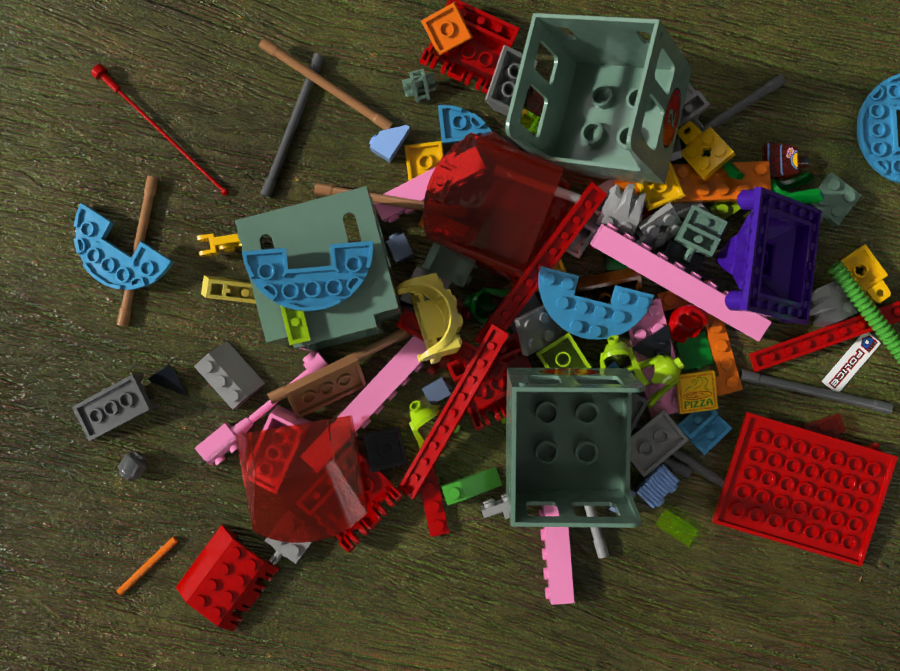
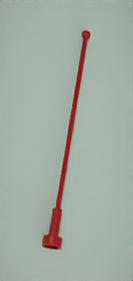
[90,63,229,196]

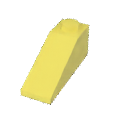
[201,275,256,304]

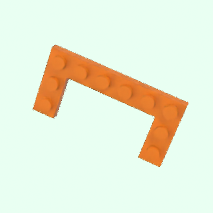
[656,279,743,396]

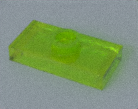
[655,509,699,547]

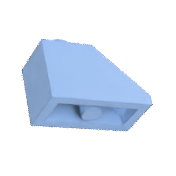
[369,125,410,163]

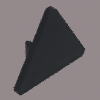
[633,325,671,358]
[148,365,188,396]

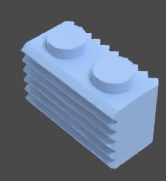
[634,463,680,508]

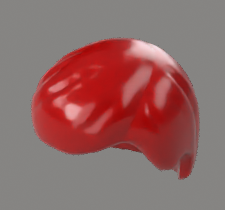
[668,304,709,343]

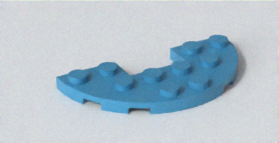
[857,74,900,184]
[438,105,502,219]
[74,203,174,290]
[242,241,373,312]
[538,266,654,340]

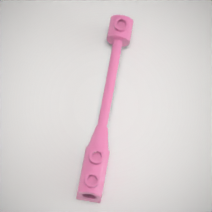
[195,350,329,465]

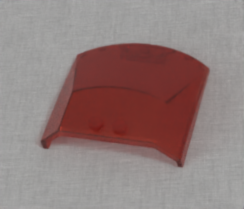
[423,132,564,278]
[236,415,368,543]

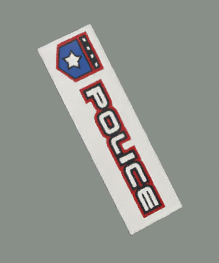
[822,332,881,392]

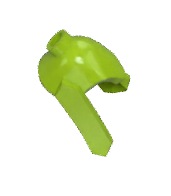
[600,335,650,387]
[623,355,685,409]
[409,400,461,449]

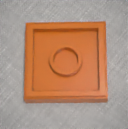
[421,2,473,56]

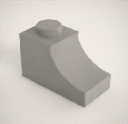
[566,215,599,259]

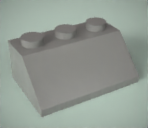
[485,45,538,116]
[194,341,266,410]

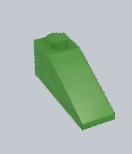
[442,467,502,505]

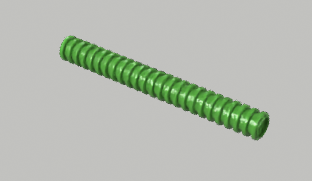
[827,261,900,364]

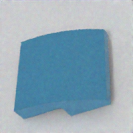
[677,409,733,456]

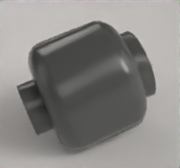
[118,451,148,481]

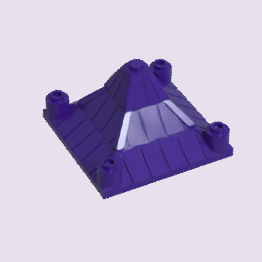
[717,187,822,325]

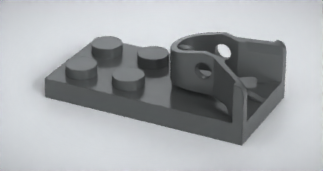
[72,372,160,441]

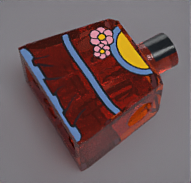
[762,142,809,180]

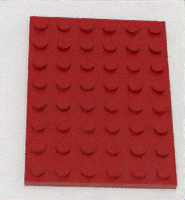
[712,412,898,567]

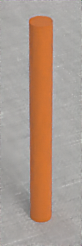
[116,536,178,596]

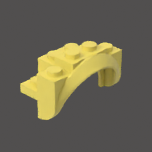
[396,273,463,364]

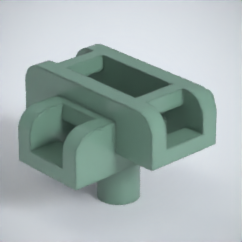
[402,69,436,103]

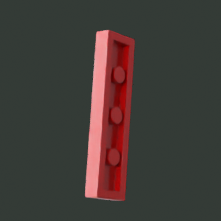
[420,466,449,537]

